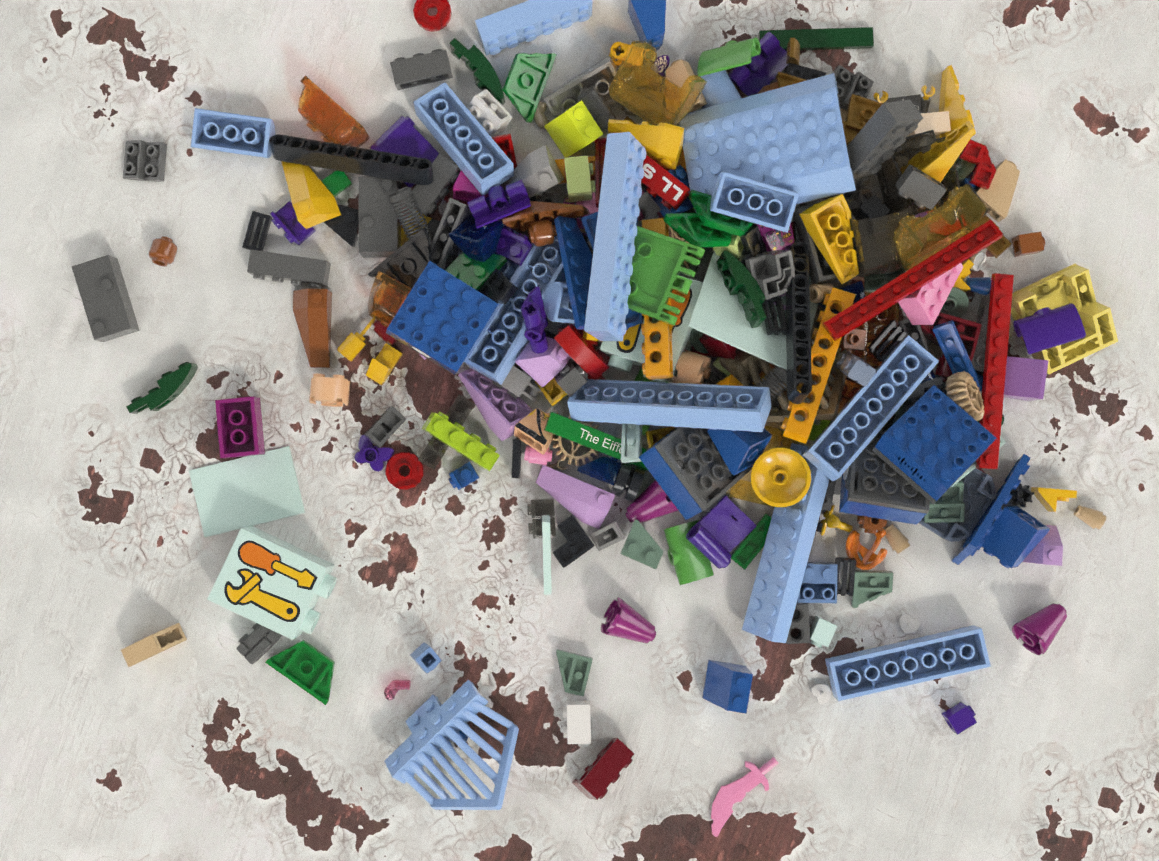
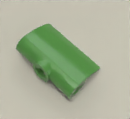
[697,37,761,77]
[663,520,714,585]

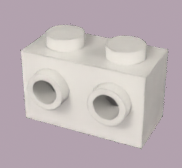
[467,89,513,138]
[563,700,591,744]

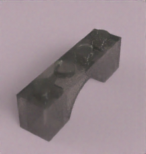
[418,394,475,470]

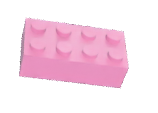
[898,240,963,325]

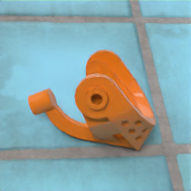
[845,529,887,570]

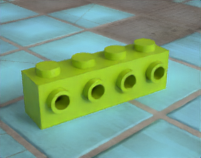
[421,411,500,471]

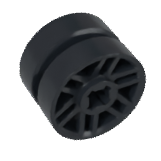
[611,463,646,502]

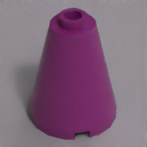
[625,480,678,523]
[601,597,656,644]
[1012,603,1067,655]

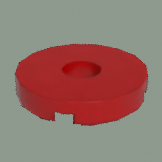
[413,0,452,32]
[385,452,424,490]

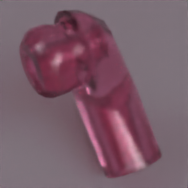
[384,680,411,700]

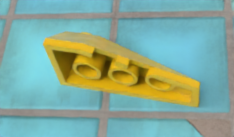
[936,65,976,143]
[608,119,684,170]
[901,121,976,183]
[281,161,341,229]
[799,194,859,284]

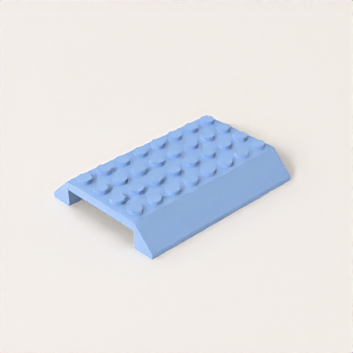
[680,73,856,213]

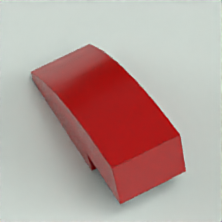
[554,323,610,380]

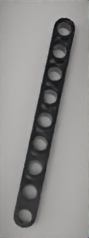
[269,134,434,185]
[786,241,812,404]

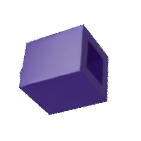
[942,702,977,735]

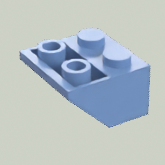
[797,562,838,604]

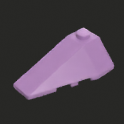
[459,368,533,441]
[536,465,615,529]

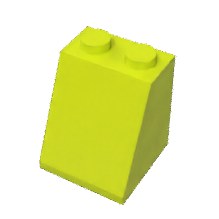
[544,100,603,158]

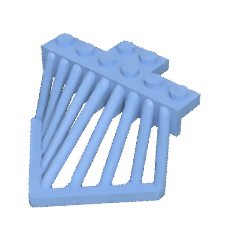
[384,680,519,810]

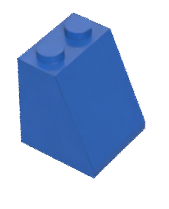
[627,0,666,53]
[707,428,772,475]
[982,506,1050,568]
[702,660,753,714]

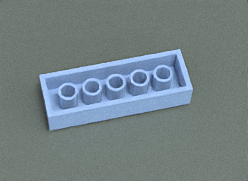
[475,0,592,55]
[413,82,514,196]

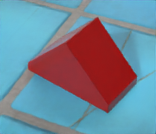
[492,133,517,168]

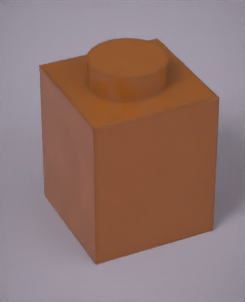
[1012,231,1045,257]

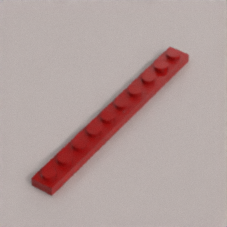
[823,219,1003,341]
[976,273,1014,469]

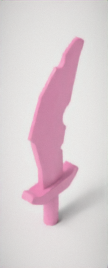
[711,757,778,837]

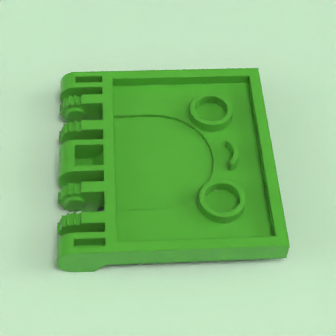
[627,226,705,326]

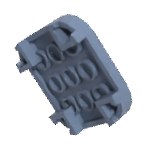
[919,468,996,542]

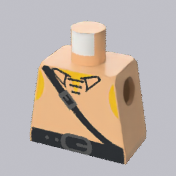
[514,408,558,455]

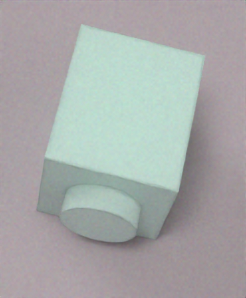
[810,616,837,648]

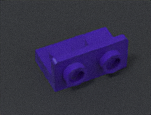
[270,201,316,245]
[489,225,533,266]

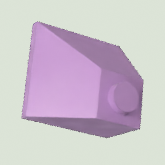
[514,337,571,387]
[1023,525,1063,566]

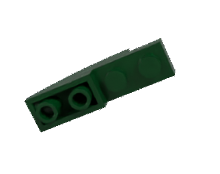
[449,38,505,105]
[716,251,766,328]
[126,362,198,414]

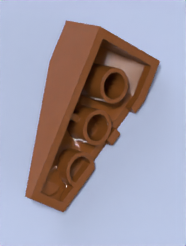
[502,201,590,232]
[293,289,332,368]

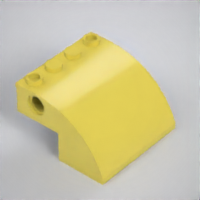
[1011,263,1118,374]

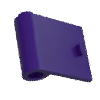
[369,116,439,188]
[686,495,757,569]

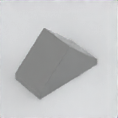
[590,520,625,551]

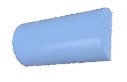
[696,70,741,109]
[191,108,275,158]
[710,171,799,233]
[544,282,575,324]

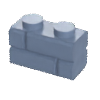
[834,349,876,387]

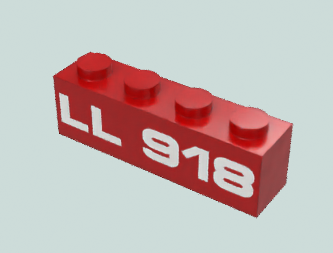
[641,155,690,210]

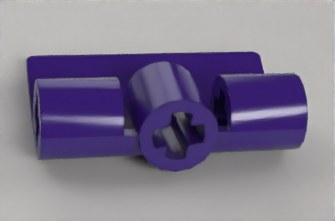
[728,32,788,96]
[468,179,531,229]
[521,287,548,354]
[1013,303,1086,354]

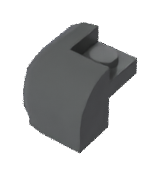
[745,250,795,300]

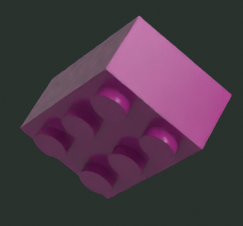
[215,396,265,458]

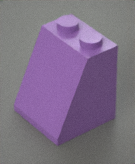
[1004,356,1049,401]

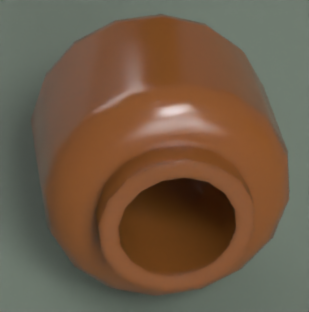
[528,219,557,247]
[149,236,177,267]

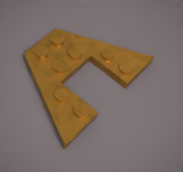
[776,71,883,146]

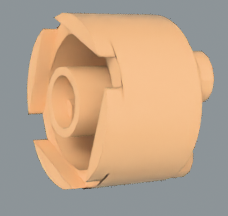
[672,350,711,384]
[309,373,350,407]

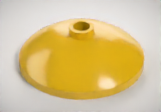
[751,448,811,507]

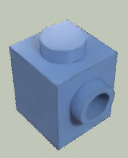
[410,642,442,673]

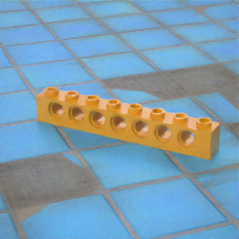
[641,218,673,380]
[781,287,856,444]

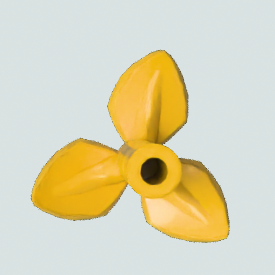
[820,504,853,536]

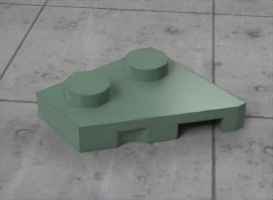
[620,519,664,569]
[851,570,894,608]
[556,649,593,697]

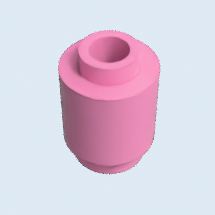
[524,445,553,465]

